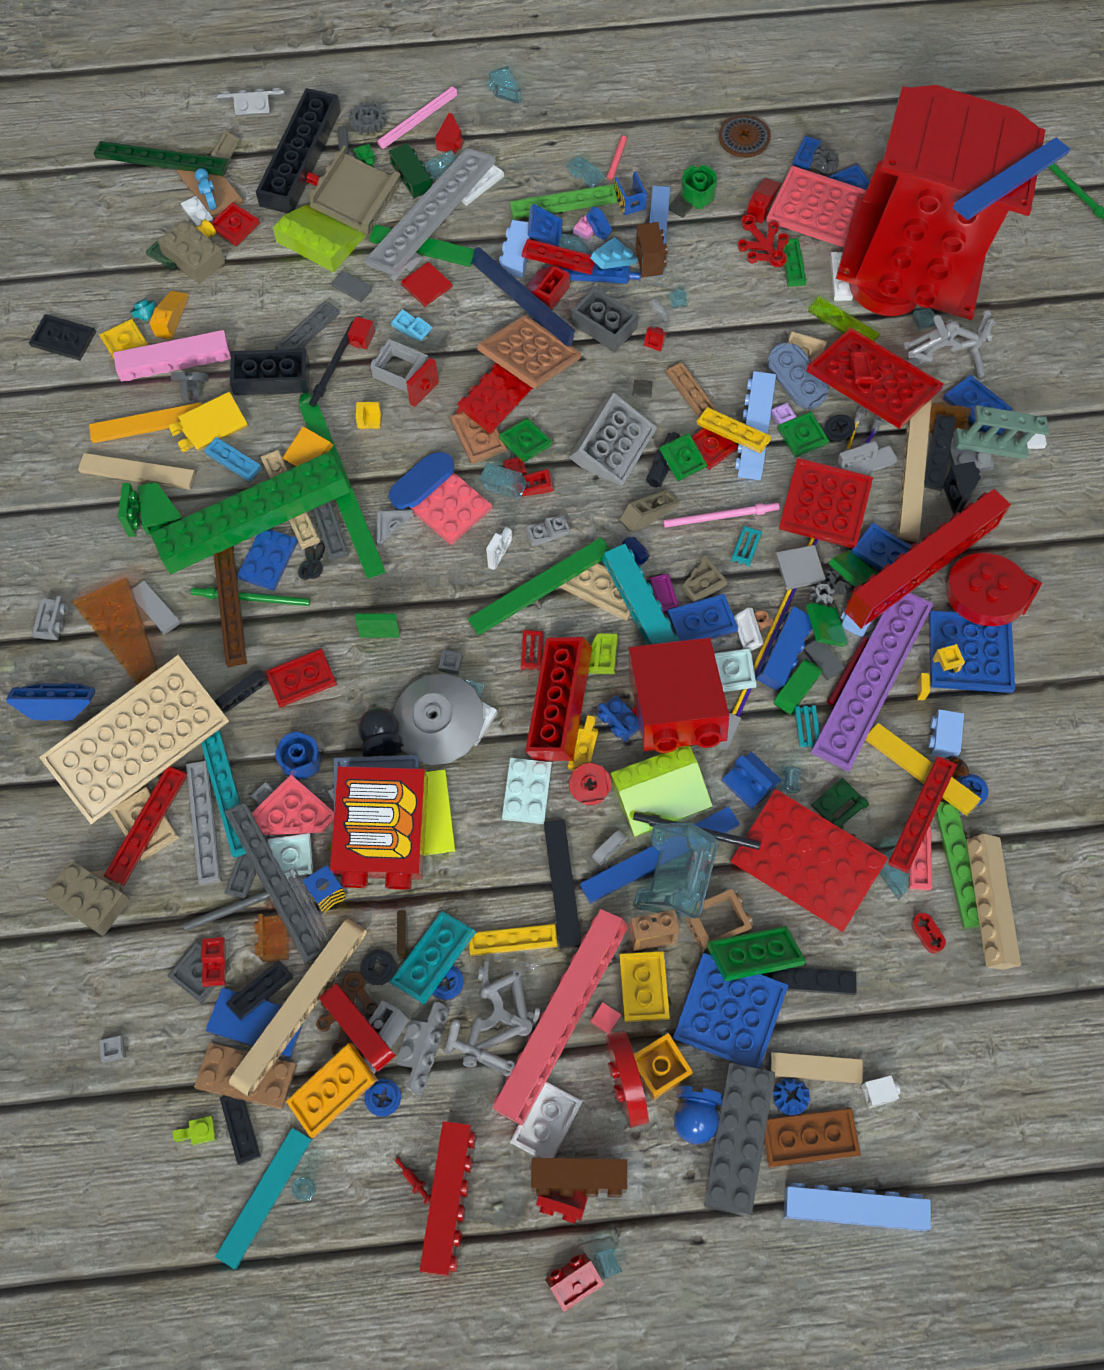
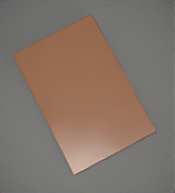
[450,412,507,465]

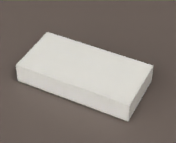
[734,607,764,651]

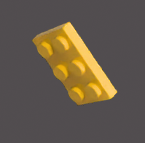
[619,951,670,1022]

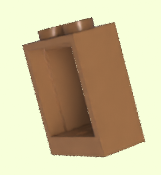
[684,889,753,954]
[629,910,680,953]

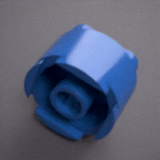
[275,732,321,780]

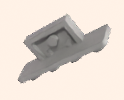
[216,88,287,117]
[832,441,898,475]
[396,1002,450,1096]

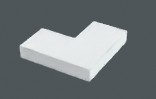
[486,527,513,570]

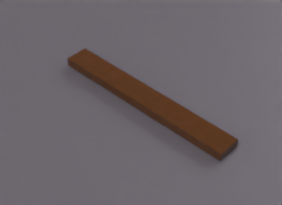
[214,546,248,667]

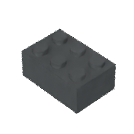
[571,287,638,352]

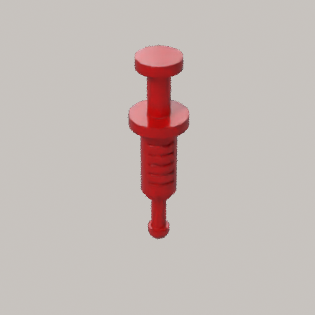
[395,1158,431,1205]

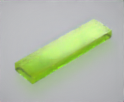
[808,296,880,342]

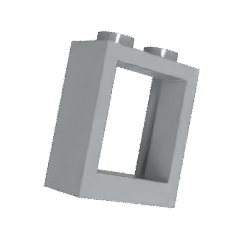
[370,339,429,393]

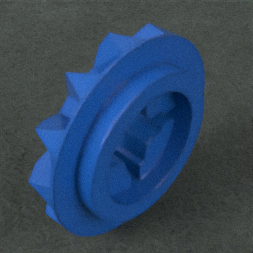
[957,774,988,806]
[432,966,464,1001]
[773,1077,810,1115]
[365,1079,401,1117]

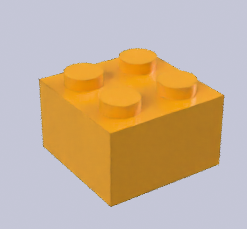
[634,1033,693,1101]

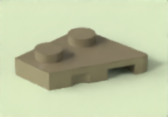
[683,555,727,603]

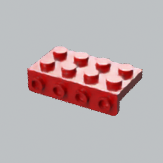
[457,363,534,435]

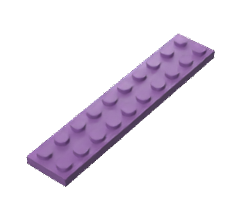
[811,593,933,772]

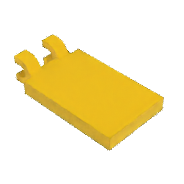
[168,392,248,453]

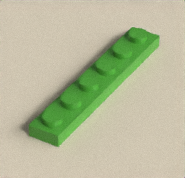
[510,184,617,220]
[935,802,980,929]

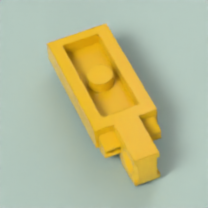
[568,715,598,770]

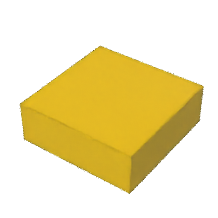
[917,673,930,700]

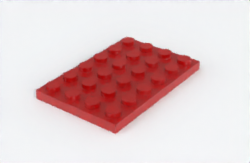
[806,328,944,429]
[730,789,888,932]

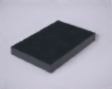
[29,314,96,361]

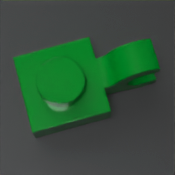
[353,144,376,168]

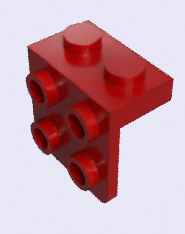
[536,1192,588,1224]

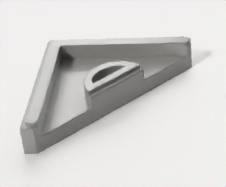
[377,510,414,546]

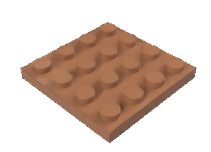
[477,315,582,389]

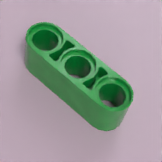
[773,658,823,715]

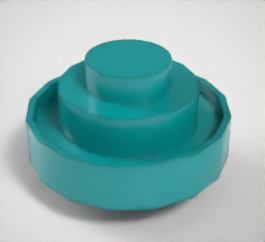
[130,299,157,321]

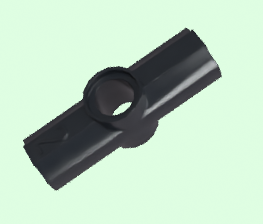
[646,432,681,488]

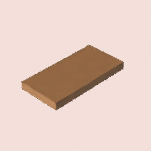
[176,154,243,219]

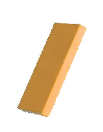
[286,1043,378,1139]

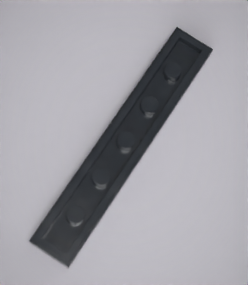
[544,819,581,949]

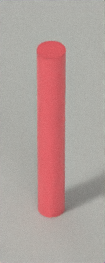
[607,135,627,180]

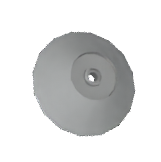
[393,673,484,765]

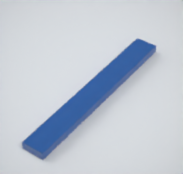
[953,137,1070,220]
[580,806,740,904]

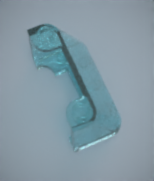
[632,822,718,918]

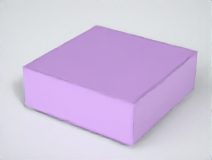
[771,403,796,425]

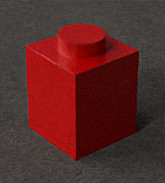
[348,317,375,349]

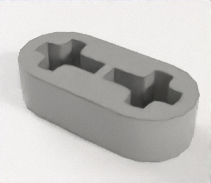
[592,829,628,865]

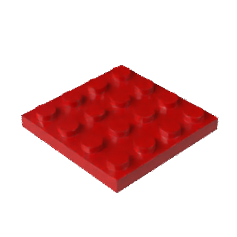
[779,458,873,548]

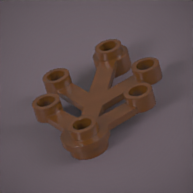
[316,972,378,1056]

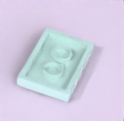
[502,758,552,824]

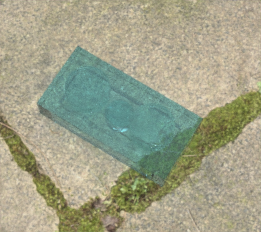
[424,150,457,179]

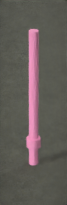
[663,502,780,528]

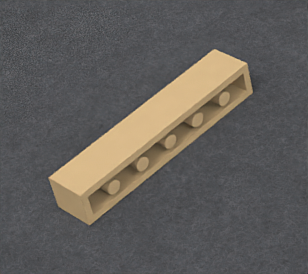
[966,834,1021,970]

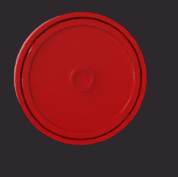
[849,283,917,316]
[946,553,1031,626]
[606,1030,649,1128]

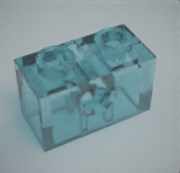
[479,463,527,500]

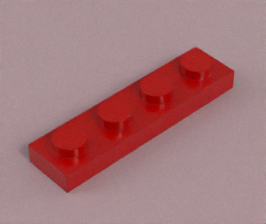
[522,239,595,275]

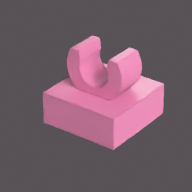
[573,215,594,241]

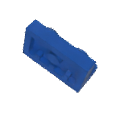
[598,695,640,742]

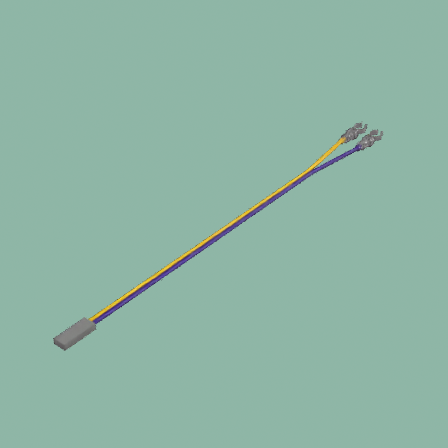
[716,404,884,751]

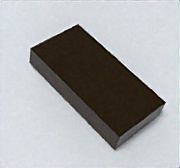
[397,910,408,959]

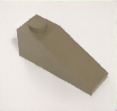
[620,489,680,533]

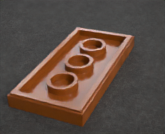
[764,1108,861,1168]

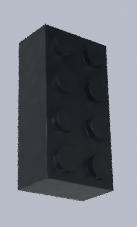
[229,348,310,395]

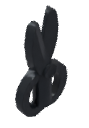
[298,541,325,580]

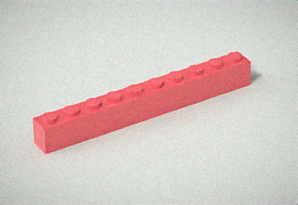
[492,909,629,1126]

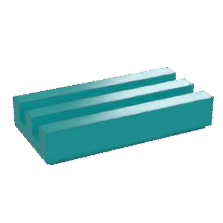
[731,526,762,567]
[794,705,820,748]

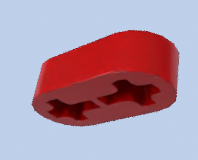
[912,913,946,954]

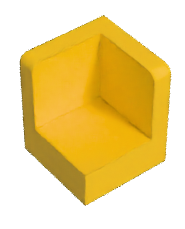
[355,402,381,429]
[933,644,965,673]

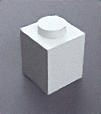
[861,1075,900,1108]

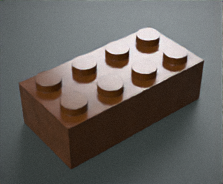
[531,1158,627,1198]

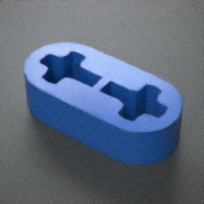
[586,207,612,240]

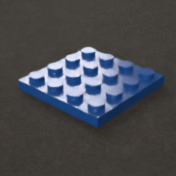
[928,611,1015,693]
[673,953,789,1069]

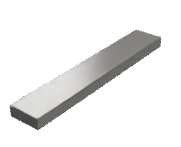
[186,761,221,885]

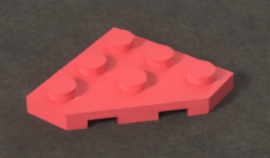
[252,775,334,835]

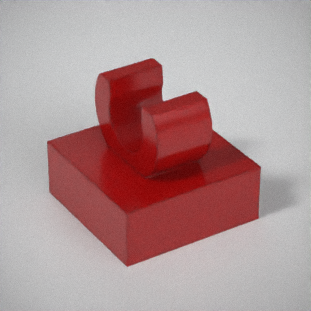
[644,327,666,352]

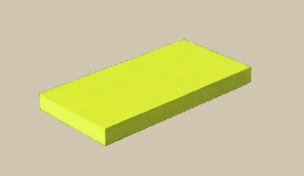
[424,769,455,856]

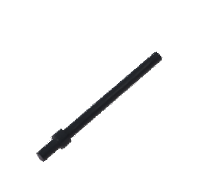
[309,321,353,407]
[633,812,761,850]

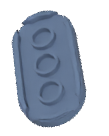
[768,343,828,409]

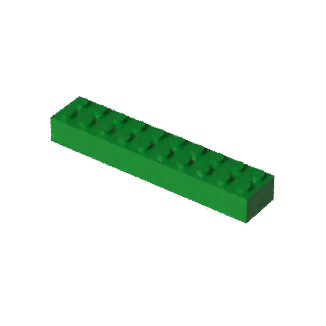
[150,451,350,575]

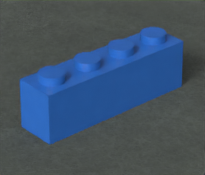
[755,606,813,690]

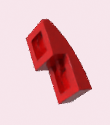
[201,937,226,987]

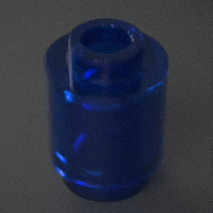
[622,537,650,566]

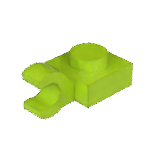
[172,1116,216,1146]

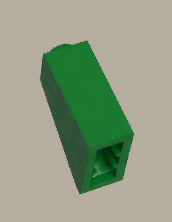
[138,482,182,535]

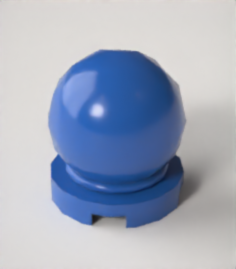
[674,1086,723,1145]

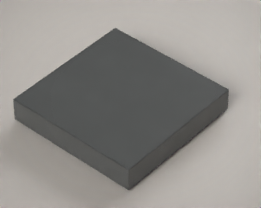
[168,941,231,1004]

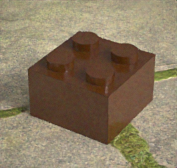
[635,222,668,278]

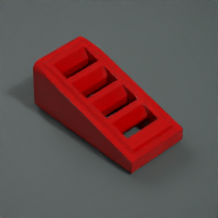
[511,469,554,498]

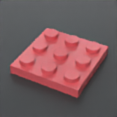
[410,472,492,545]

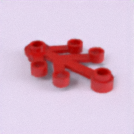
[738,214,789,267]

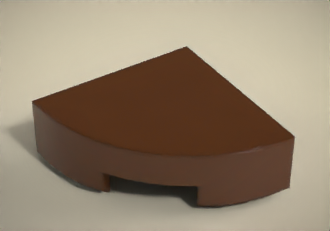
[949,756,969,778]

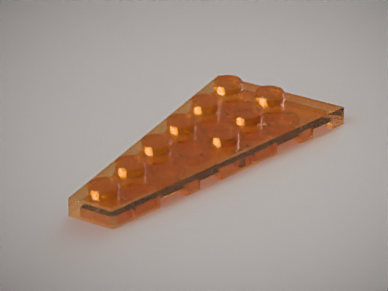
[71,578,158,685]

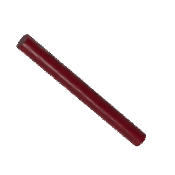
[827,636,869,706]

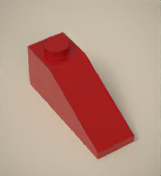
[747,178,781,224]

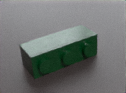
[389,143,433,199]

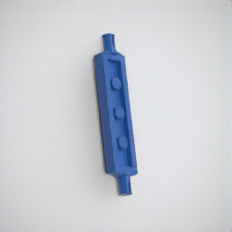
[543,264,641,284]

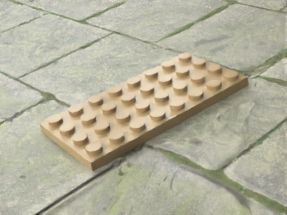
[39,655,230,825]

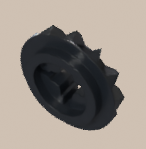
[824,415,855,442]
[361,950,396,986]

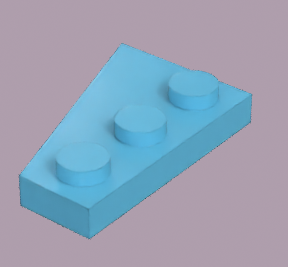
[590,237,638,269]

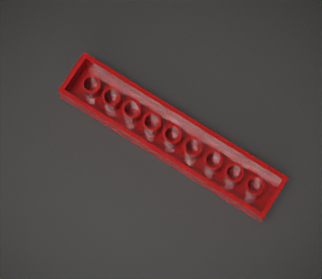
[844,489,1011,629]

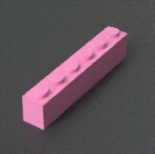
[113,330,231,382]

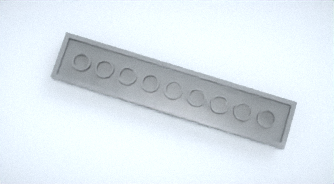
[365,148,496,276]

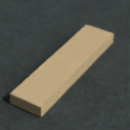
[770,1052,863,1084]

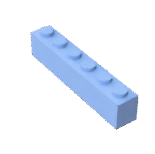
[735,371,776,480]
[784,1183,931,1231]

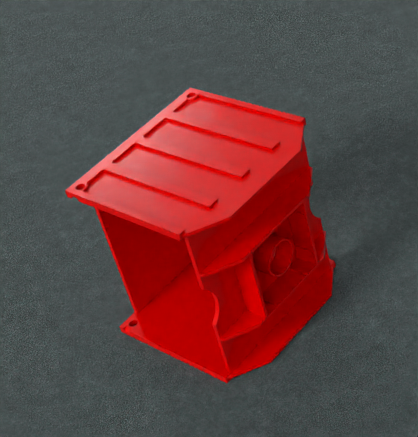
[835,85,1046,320]

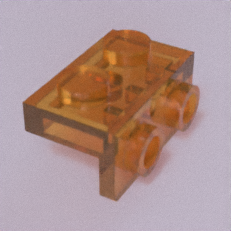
[929,403,971,436]
[254,914,289,962]

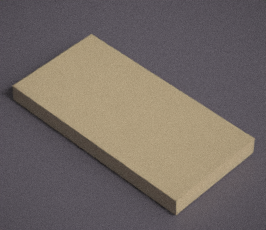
[560,563,631,621]

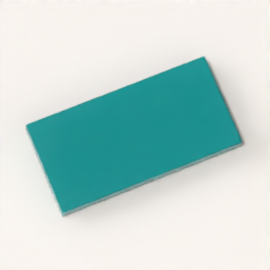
[389,911,476,1005]

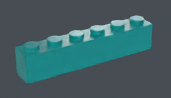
[602,544,680,645]

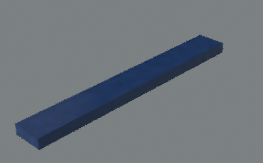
[472,247,575,347]

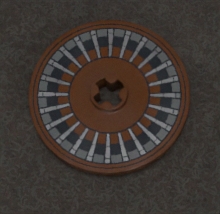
[718,115,771,158]

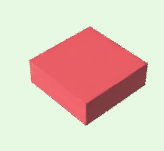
[590,1002,621,1034]

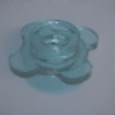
[669,290,689,308]

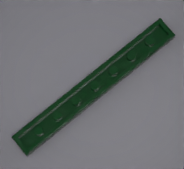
[93,141,230,176]

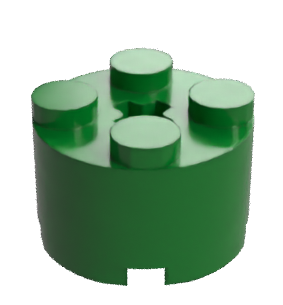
[680,165,717,209]

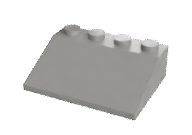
[569,393,657,486]

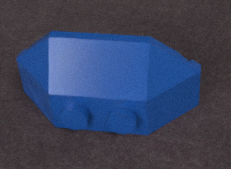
[6,683,95,721]

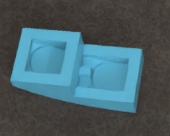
[391,309,433,342]

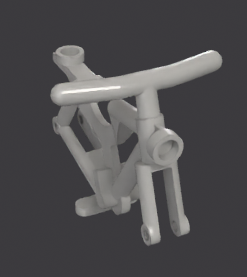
[904,310,996,377]
[444,961,540,1076]

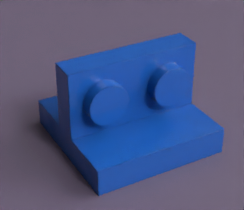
[722,751,782,810]

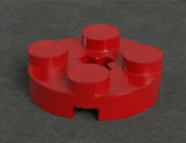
[569,762,611,805]

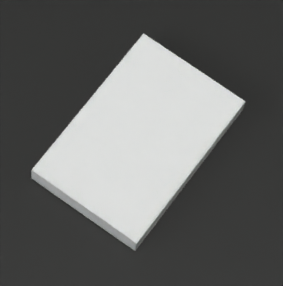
[510,1082,583,1158]

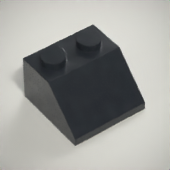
[943,461,981,515]

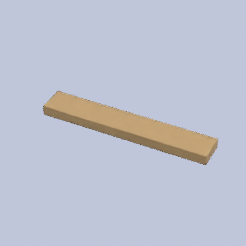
[261,450,320,550]
[78,453,196,490]

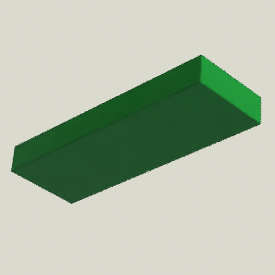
[781,238,806,287]

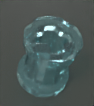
[781,767,802,793]
[291,1178,316,1202]
[594,1248,623,1279]

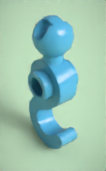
[195,168,217,211]

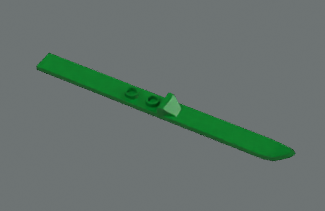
[299,393,386,579]

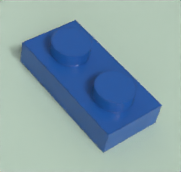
[793,136,821,171]

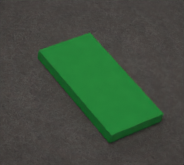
[707,926,806,982]

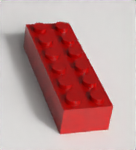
[525,637,592,761]
[419,1121,476,1277]

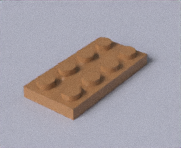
[194,1043,297,1110]

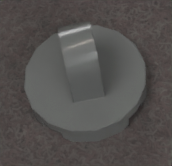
[170,372,209,403]

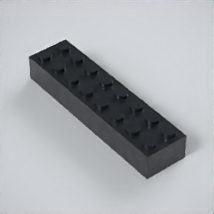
[256,88,341,213]

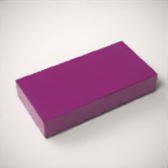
[649,573,679,614]

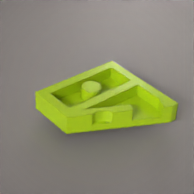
[588,634,619,674]

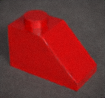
[435,113,464,156]

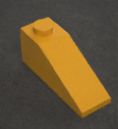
[149,291,189,340]

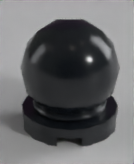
[358,707,404,757]

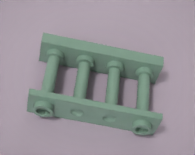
[953,405,1049,460]

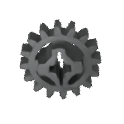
[348,101,386,136]

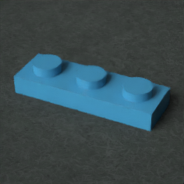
[204,437,262,482]

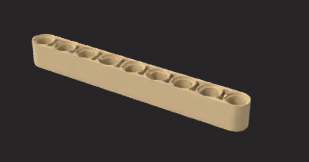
[897,400,931,543]
[229,918,367,1097]

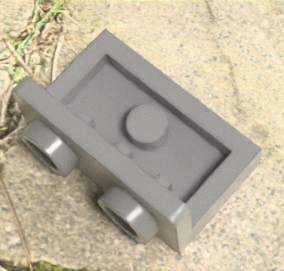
[32,596,68,640]

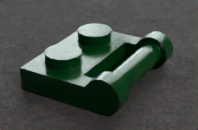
[811,777,869,829]

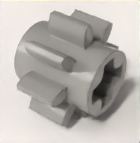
[809,582,835,606]

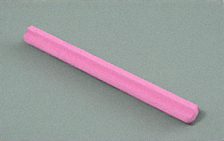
[377,86,458,149]

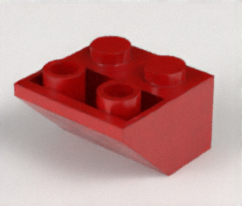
[526,266,570,310]

